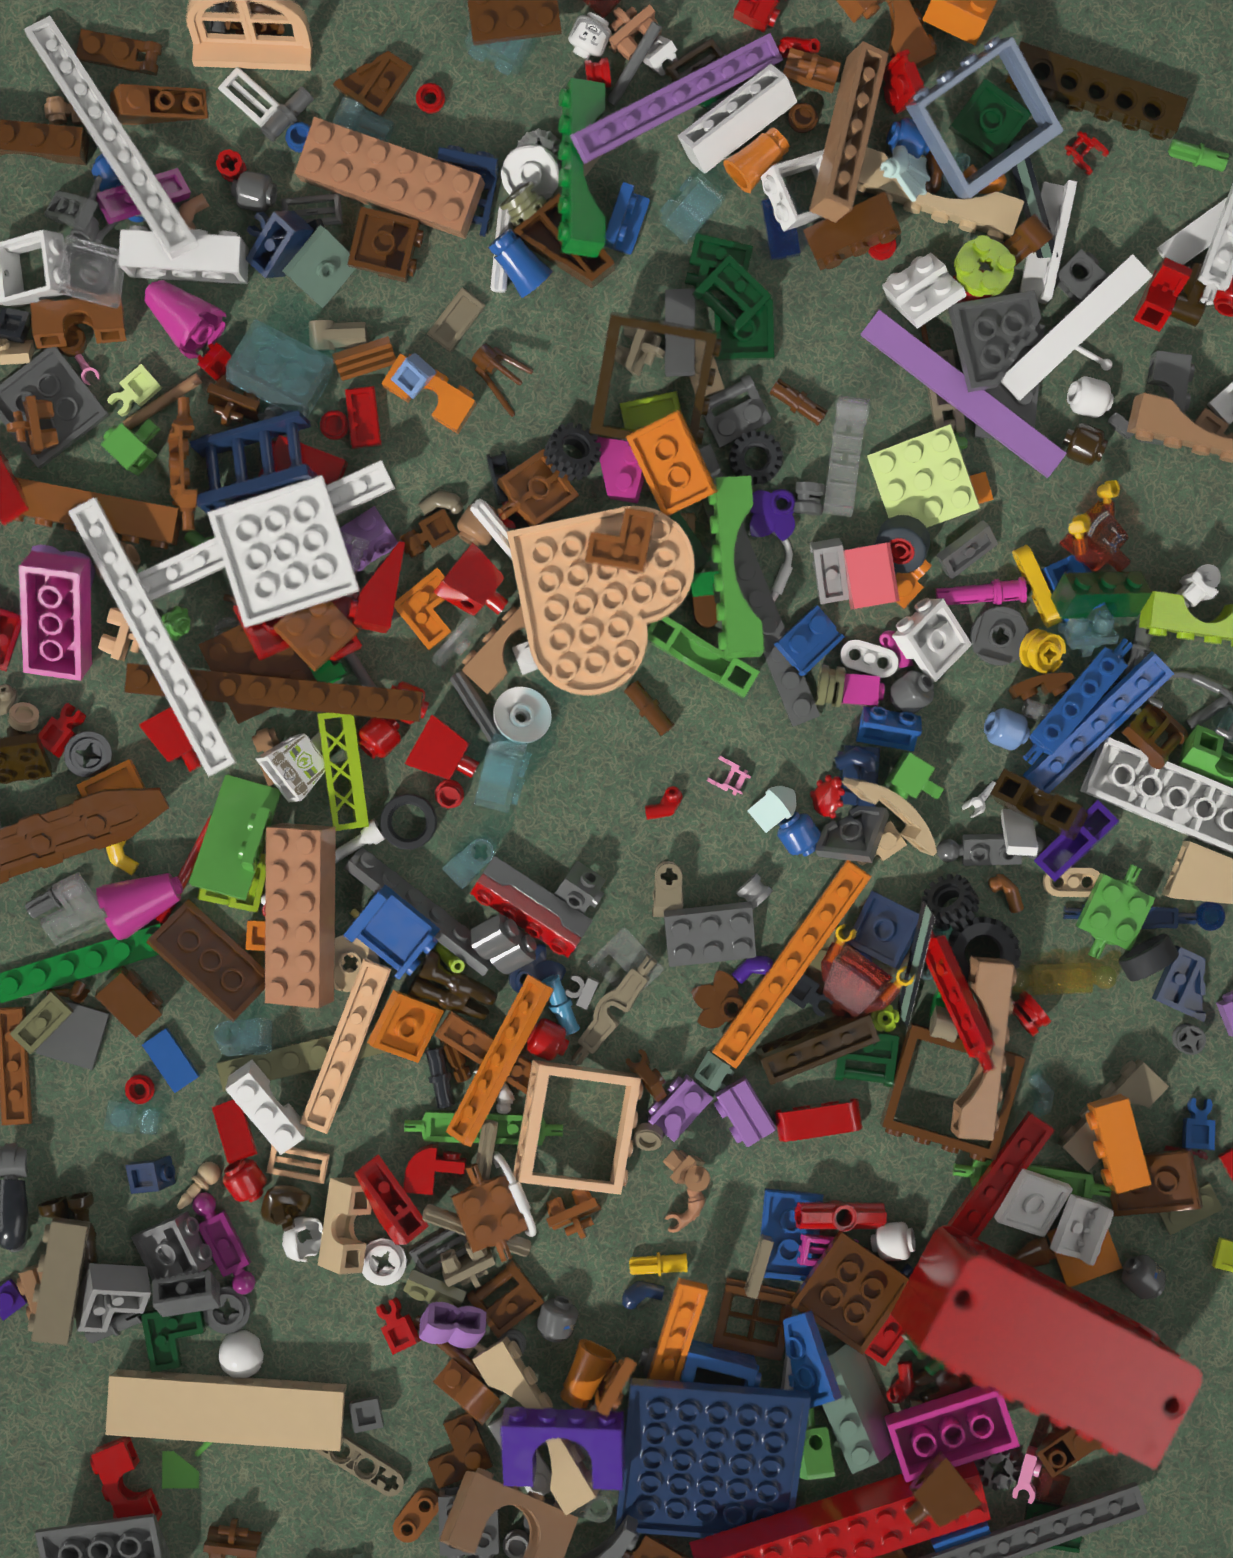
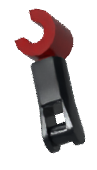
[486,450,522,531]

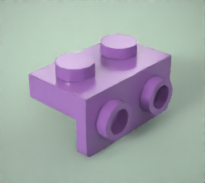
[340,506,398,573]

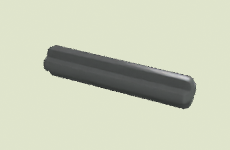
[450,671,507,750]

